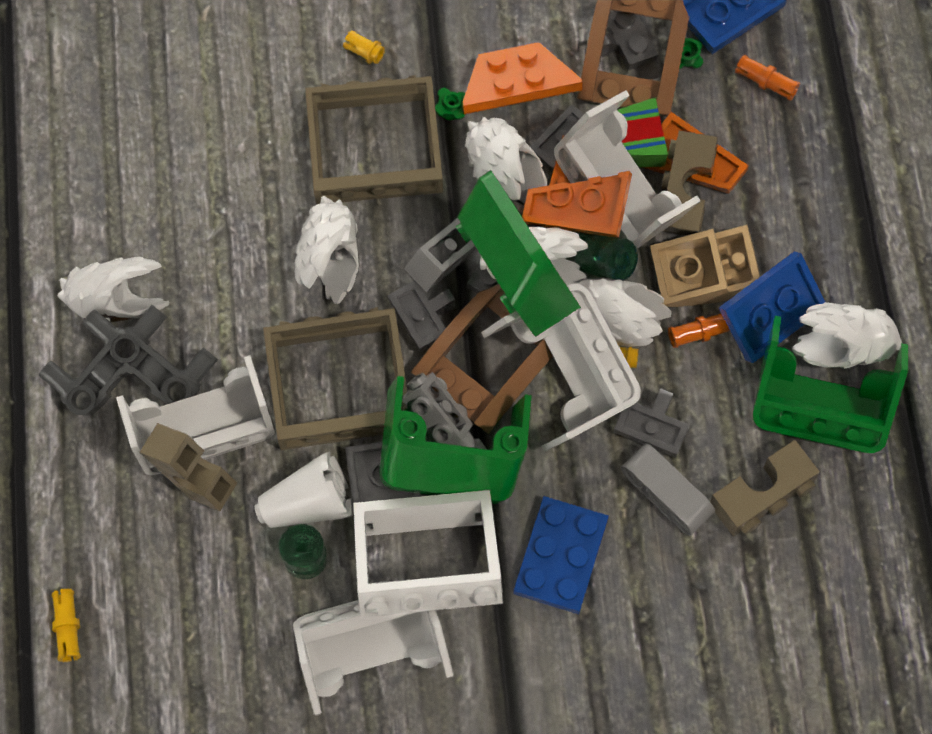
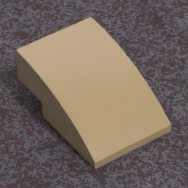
[650,225,761,307]

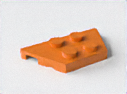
[462,42,582,114]

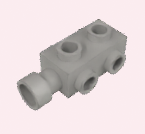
[402,372,486,449]

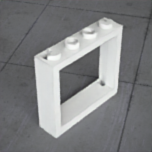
[353,490,503,617]

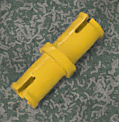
[51,589,81,662]

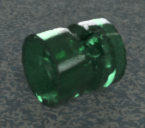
[575,234,638,281]
[279,524,327,580]

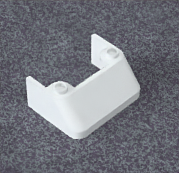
[554,90,700,255]
[481,284,641,452]
[116,355,275,475]
[293,600,454,715]

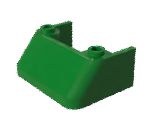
[456,170,581,337]
[753,315,908,453]
[379,376,532,504]

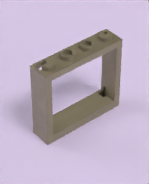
[305,75,443,205]
[263,307,408,450]

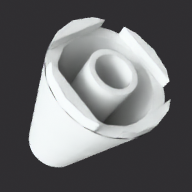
[255,452,354,528]

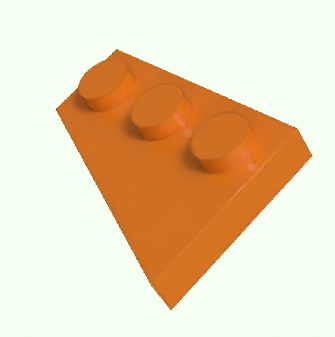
[642,112,749,194]
[522,171,632,238]

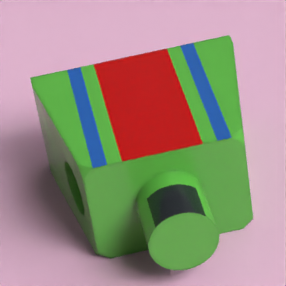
[618,98,668,167]

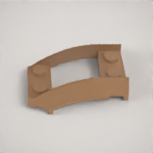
[577,0,689,116]
[411,285,553,434]

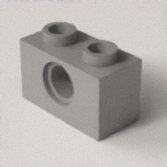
[404,218,476,292]

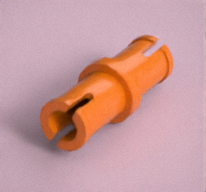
[735,54,800,101]
[668,314,730,348]

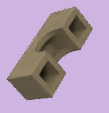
[662,131,718,236]
[139,423,237,511]
[710,440,820,537]

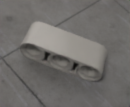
[621,443,715,536]

